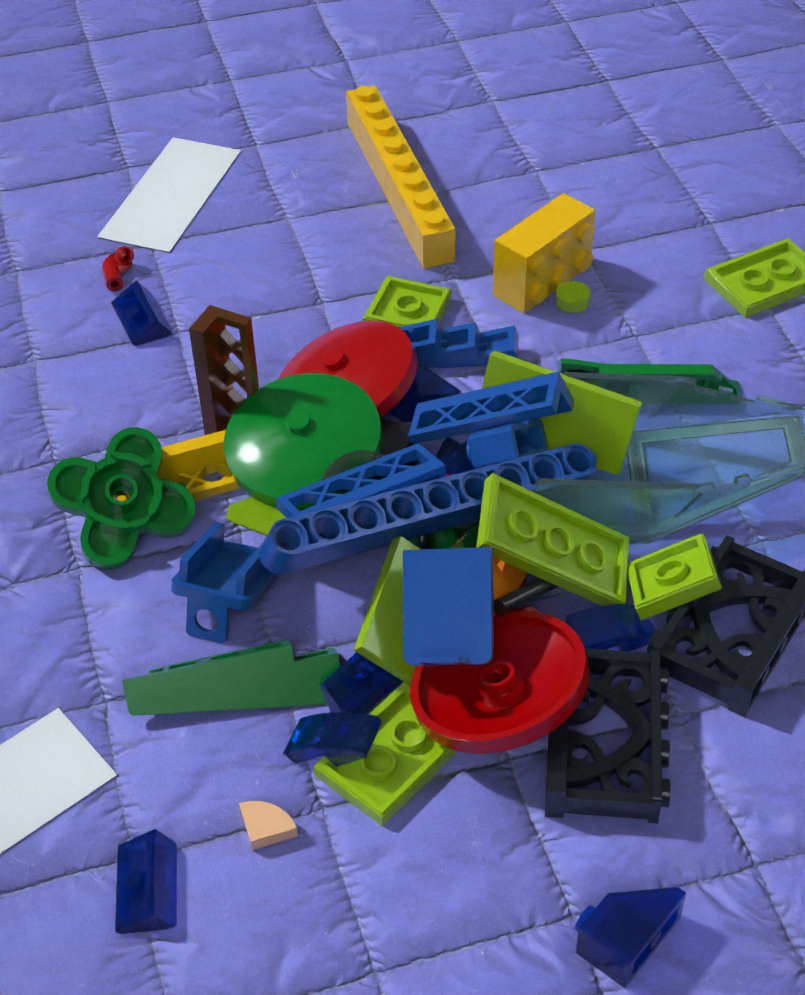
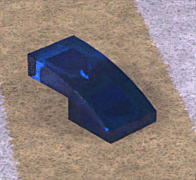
[566,604,656,652]
[283,712,383,767]

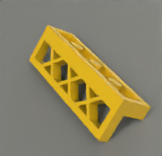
[116,430,241,501]

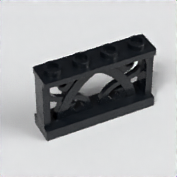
[647,535,805,718]
[545,649,671,824]

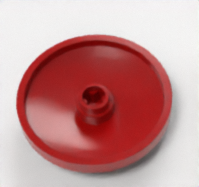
[279,321,418,418]
[410,611,590,754]

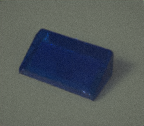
[111,281,173,347]
[320,652,404,727]
[115,829,177,934]

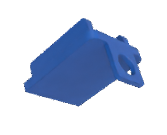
[171,522,279,643]
[403,547,494,666]

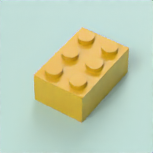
[493,193,596,314]

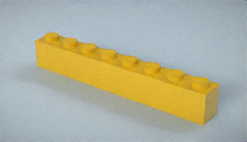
[346,85,456,269]

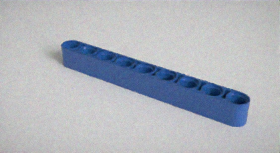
[259,444,597,574]

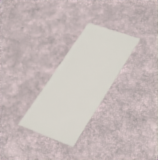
[97,137,241,252]
[0,708,117,854]

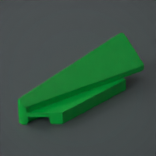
[122,640,346,716]

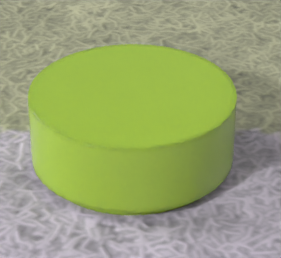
[555,281,591,313]

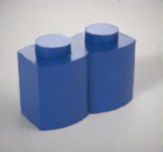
[466,418,549,469]

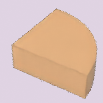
[239,801,298,850]

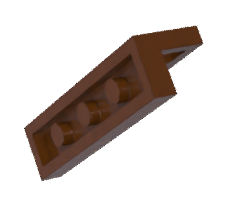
[189,305,259,435]

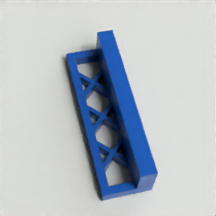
[408,372,574,444]
[276,443,446,540]

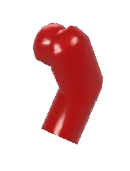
[102,246,134,292]

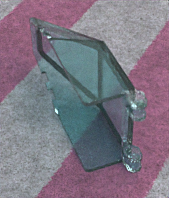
[534,372,805,544]

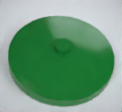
[224,373,383,509]

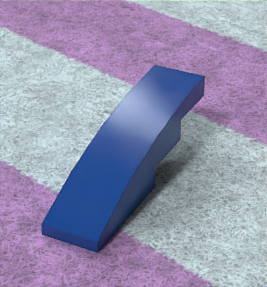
[399,319,519,368]

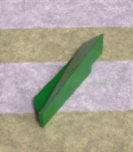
[558,358,741,402]

